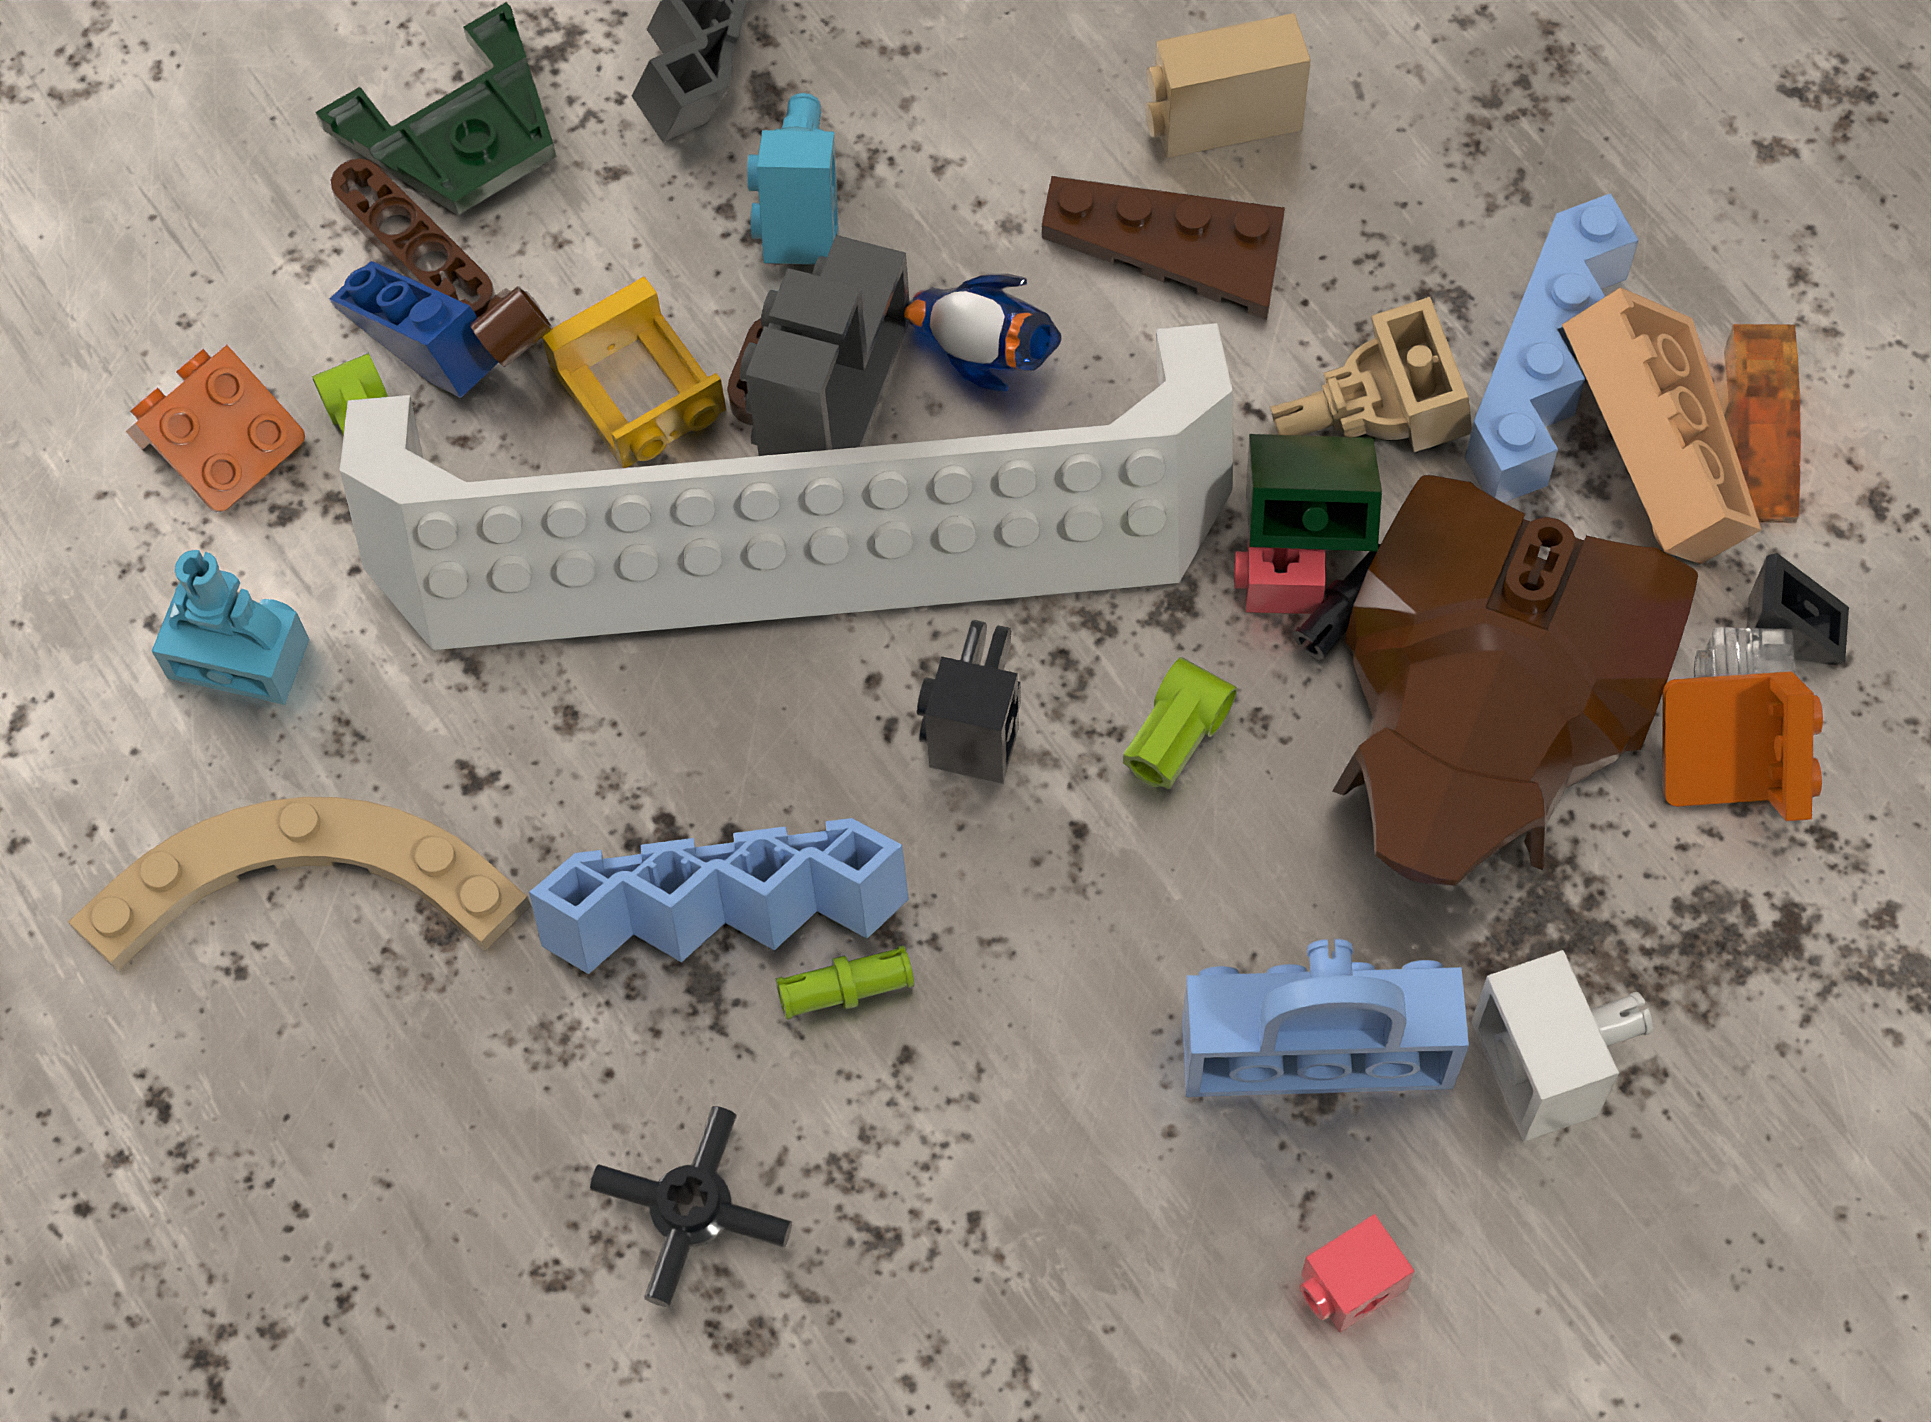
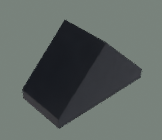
[1744,553,1849,665]

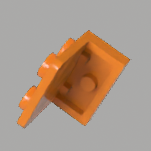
[126,345,305,512]
[1662,671,1823,821]

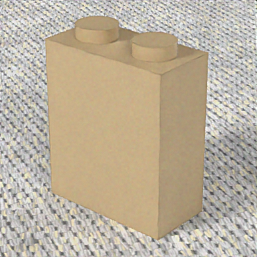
[1145,13,1311,158]

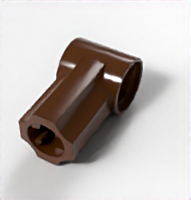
[470,286,553,367]

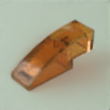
[1724,324,1801,523]

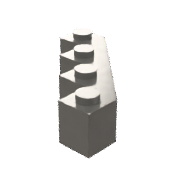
[631,0,747,143]

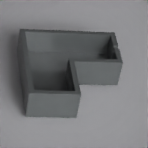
[740,235,910,456]

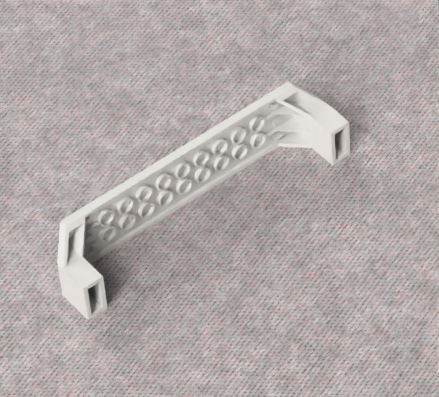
[340,323,1233,650]

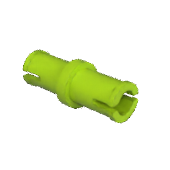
[775,945,914,1020]

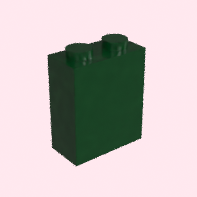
[1246,434,1382,552]

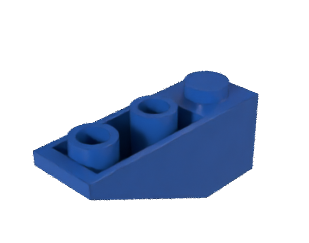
[329,261,499,398]

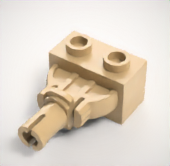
[1270,297,1472,452]

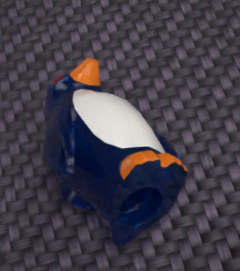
[904,272,1062,392]

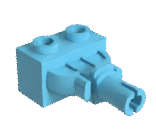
[747,93,839,264]
[152,550,310,705]

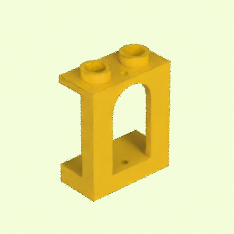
[542,276,726,468]

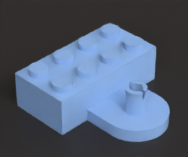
[1182,939,1469,1097]

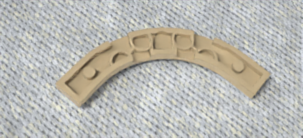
[68,797,531,971]

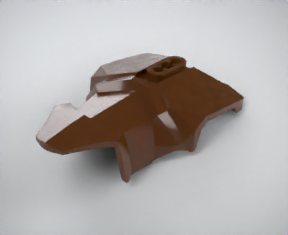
[1332,475,1698,886]

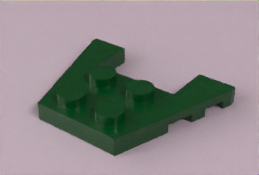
[315,2,557,215]

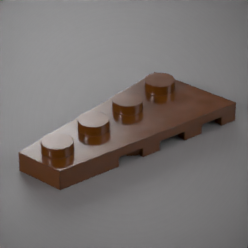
[1041,176,1285,320]

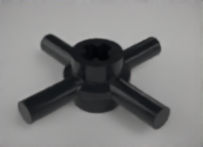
[590,1106,792,1307]

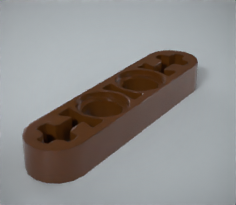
[331,158,496,318]

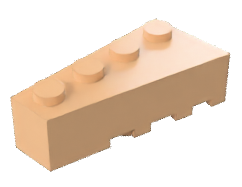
[1562,287,1761,564]

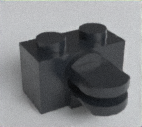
[917,620,1021,784]

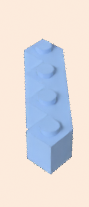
[1465,193,1638,503]
[529,818,909,974]

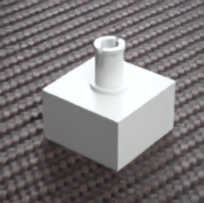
[1471,950,1653,1142]

